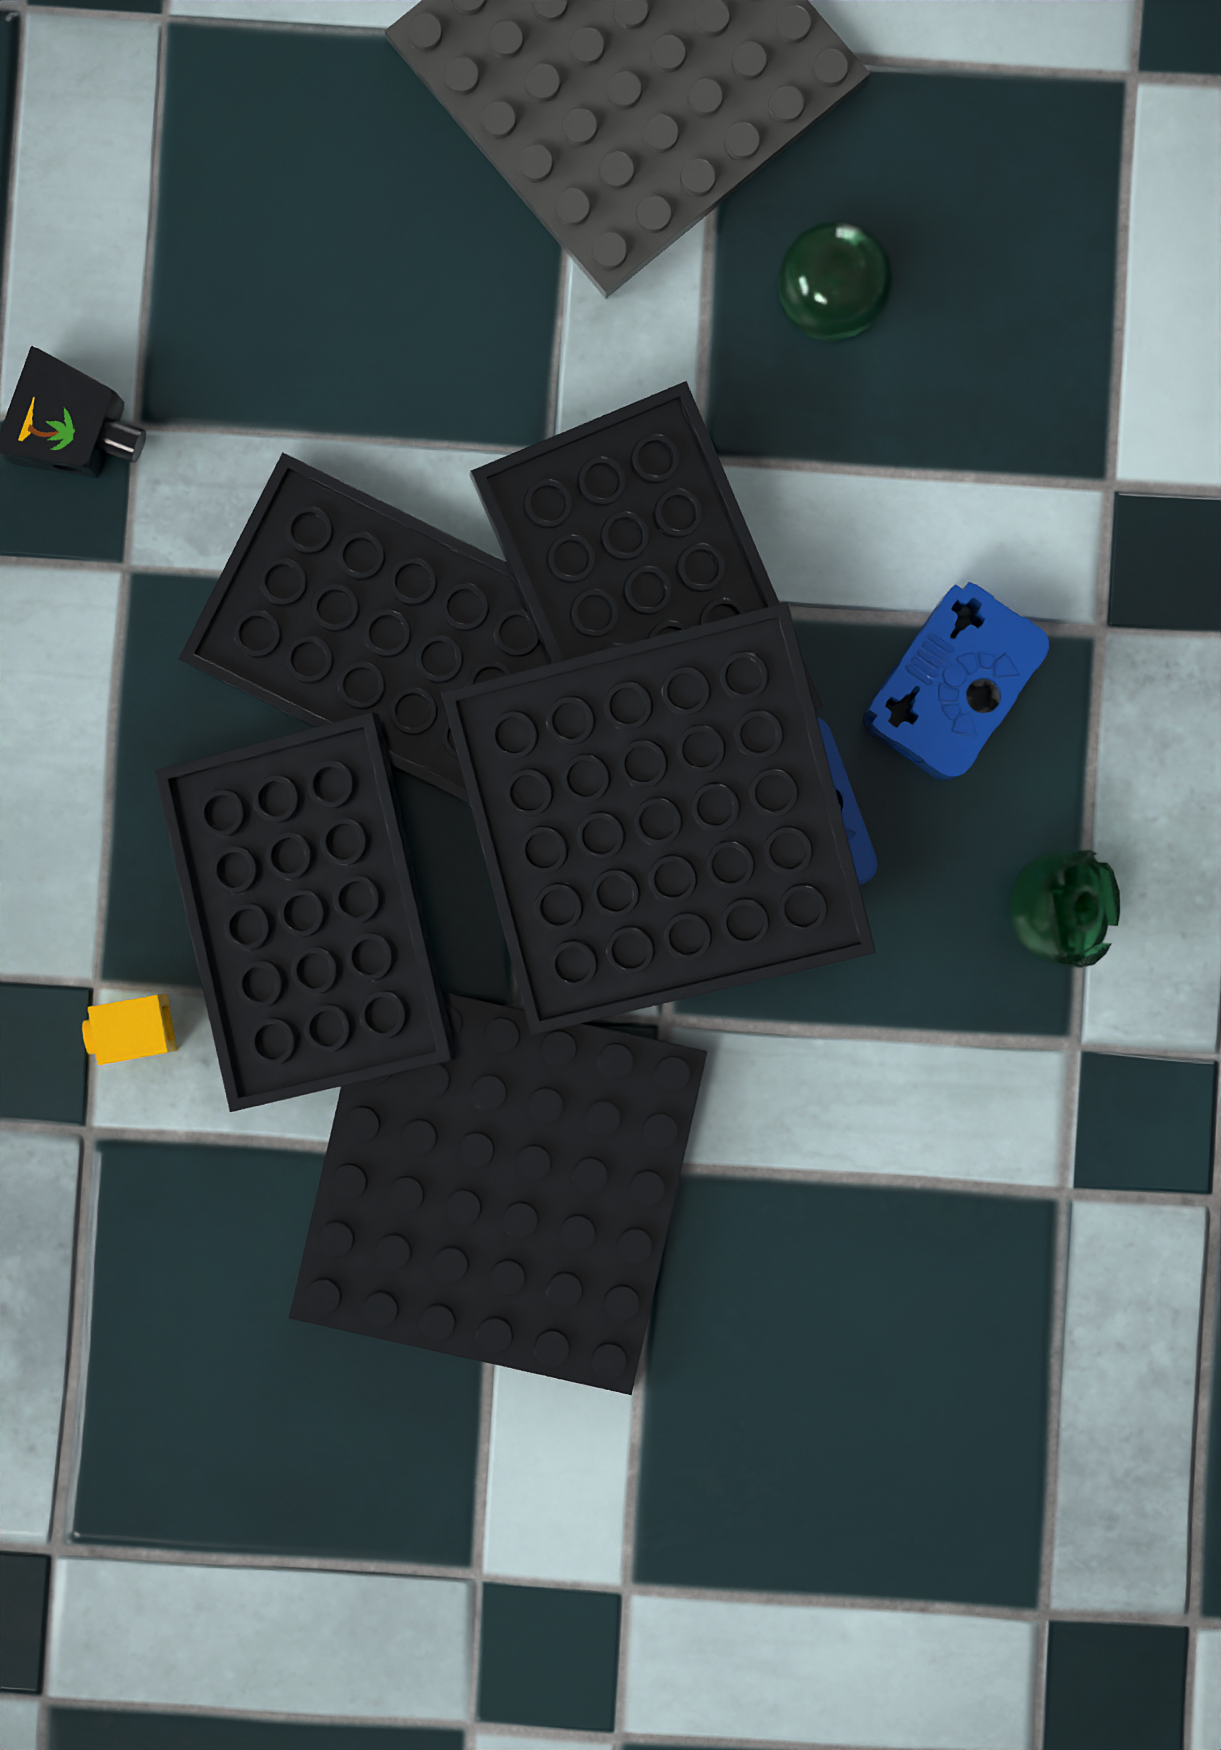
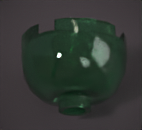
[776,220,893,342]
[1008,849,1120,968]

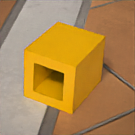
[82,994,178,1065]

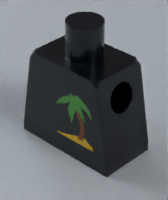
[0,346,146,478]

